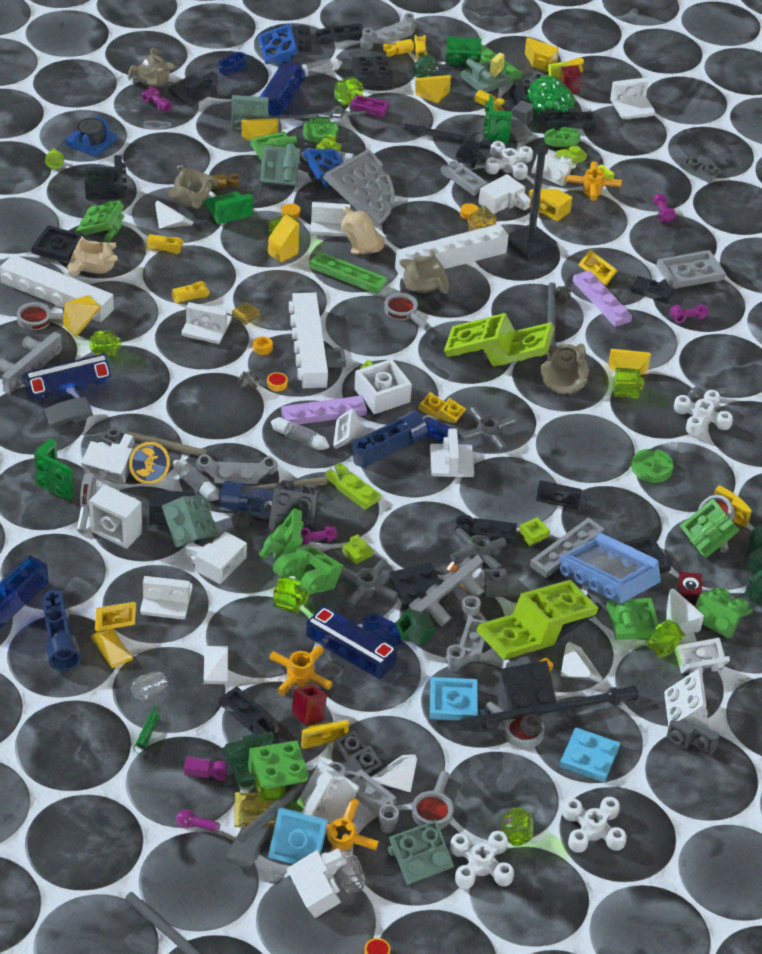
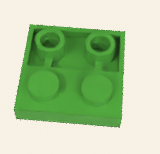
[251,131,297,161]
[76,200,124,242]
[680,499,740,558]
[259,508,304,566]
[606,598,661,640]

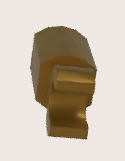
[210,174,239,189]

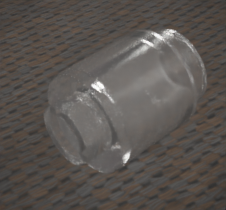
[130,671,167,701]
[336,854,365,893]

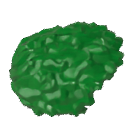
[527,75,575,116]

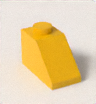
[525,37,559,72]
[529,189,573,222]
[268,214,299,263]

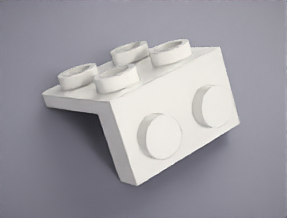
[610,78,655,120]

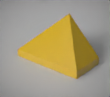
[415,75,451,103]
[242,118,278,141]
[578,250,618,286]
[63,295,102,338]
[608,349,651,382]
[95,602,136,631]
[91,629,133,668]
[301,720,349,749]

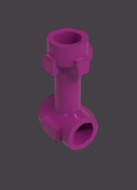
[142,87,172,112]
[653,193,676,222]
[670,304,708,323]
[301,526,337,546]

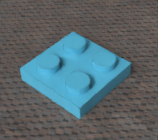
[430,677,478,721]
[559,727,620,783]
[268,807,329,864]

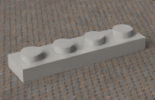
[530,518,605,578]

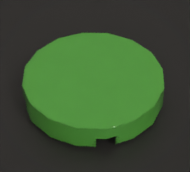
[303,117,339,144]
[544,127,580,147]
[631,449,673,483]

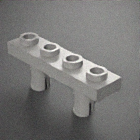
[0,332,62,394]
[409,555,485,627]

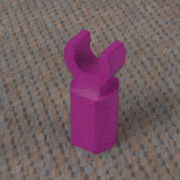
[184,757,227,780]

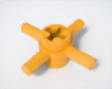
[566,161,622,201]
[269,645,332,696]
[326,798,379,852]

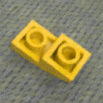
[418,392,466,423]
[714,485,752,527]

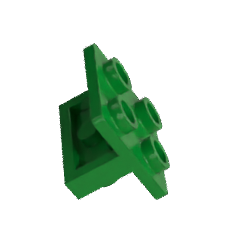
[445,36,482,67]

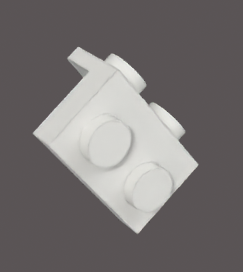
[531,149,576,186]
[674,638,730,674]

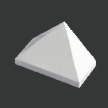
[155,201,194,229]
[333,409,366,449]
[665,588,704,632]
[561,642,603,683]
[204,646,228,684]
[371,755,417,792]

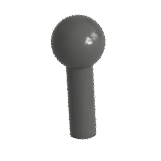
[688,387,727,402]

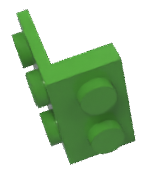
[695,587,753,638]
[248,740,309,789]

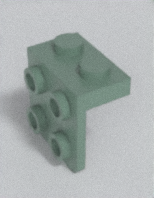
[162,496,218,547]

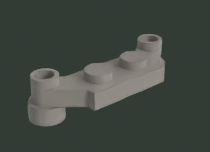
[360,13,415,49]
[196,454,278,486]
[446,596,488,672]
[328,762,399,833]

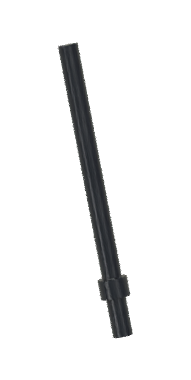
[404,123,511,149]

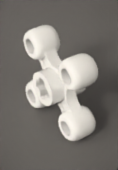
[485,141,533,180]
[674,390,733,436]
[562,797,626,853]
[450,831,514,889]

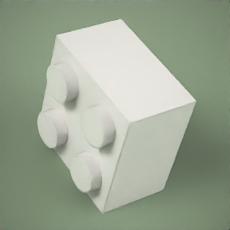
[354,359,412,414]
[89,485,142,549]

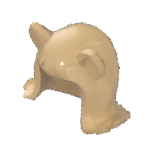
[341,206,385,255]
[68,236,118,276]

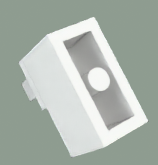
[479,175,530,214]
[81,434,135,484]
[185,531,247,584]
[287,849,347,918]

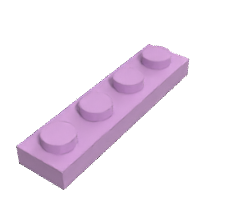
[573,270,632,327]
[281,396,367,426]

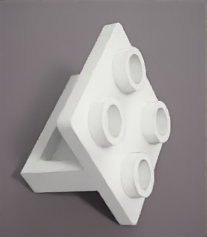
[311,202,351,237]
[182,302,231,344]
[430,429,474,477]
[140,576,192,619]
[664,669,709,728]
[297,762,359,824]

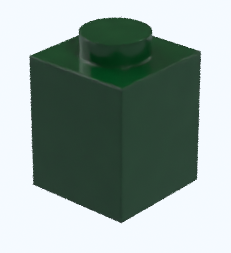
[395,608,436,646]

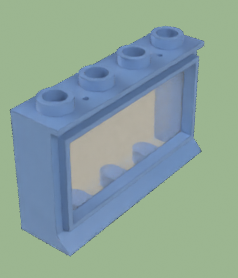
[559,532,661,604]

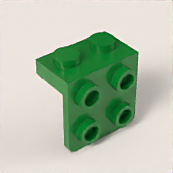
[483,95,512,145]
[204,192,253,224]
[34,438,74,500]

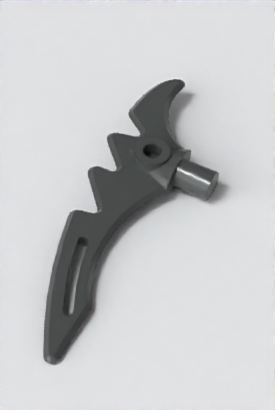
[277,106,366,119]

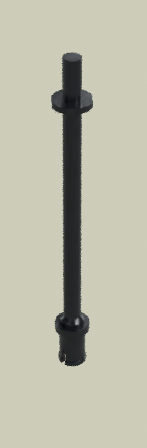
[460,685,639,730]

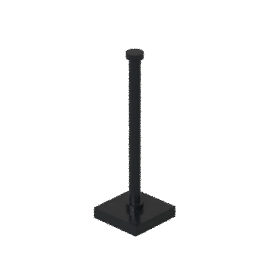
[507,145,557,261]

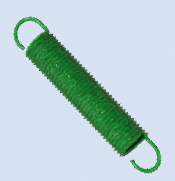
[134,706,161,754]

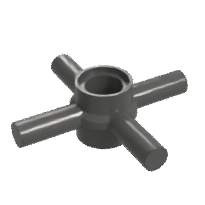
[459,406,517,452]
[450,528,506,569]
[340,559,398,608]

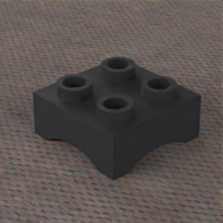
[351,55,393,90]

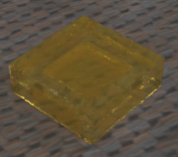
[232,302,260,325]

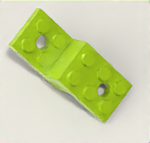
[444,313,555,367]
[476,580,598,660]

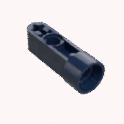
[352,411,428,467]
[220,480,274,517]
[42,590,81,671]

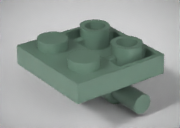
[461,58,510,93]
[231,95,269,130]
[260,144,300,187]
[388,820,454,885]

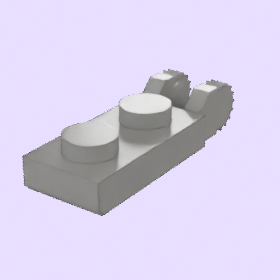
[441,161,488,196]

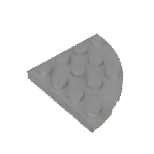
[323,149,395,228]

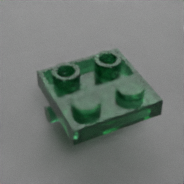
[223,731,274,789]

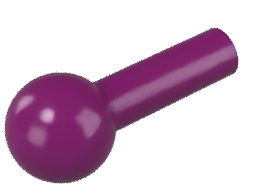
[176,809,220,832]

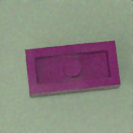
[349,94,389,118]

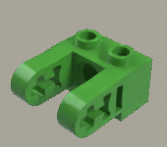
[273,544,344,594]

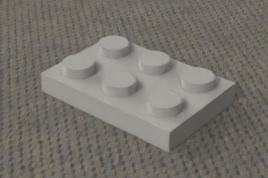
[657,250,726,289]

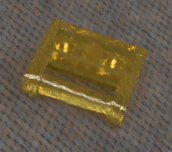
[234,792,284,828]

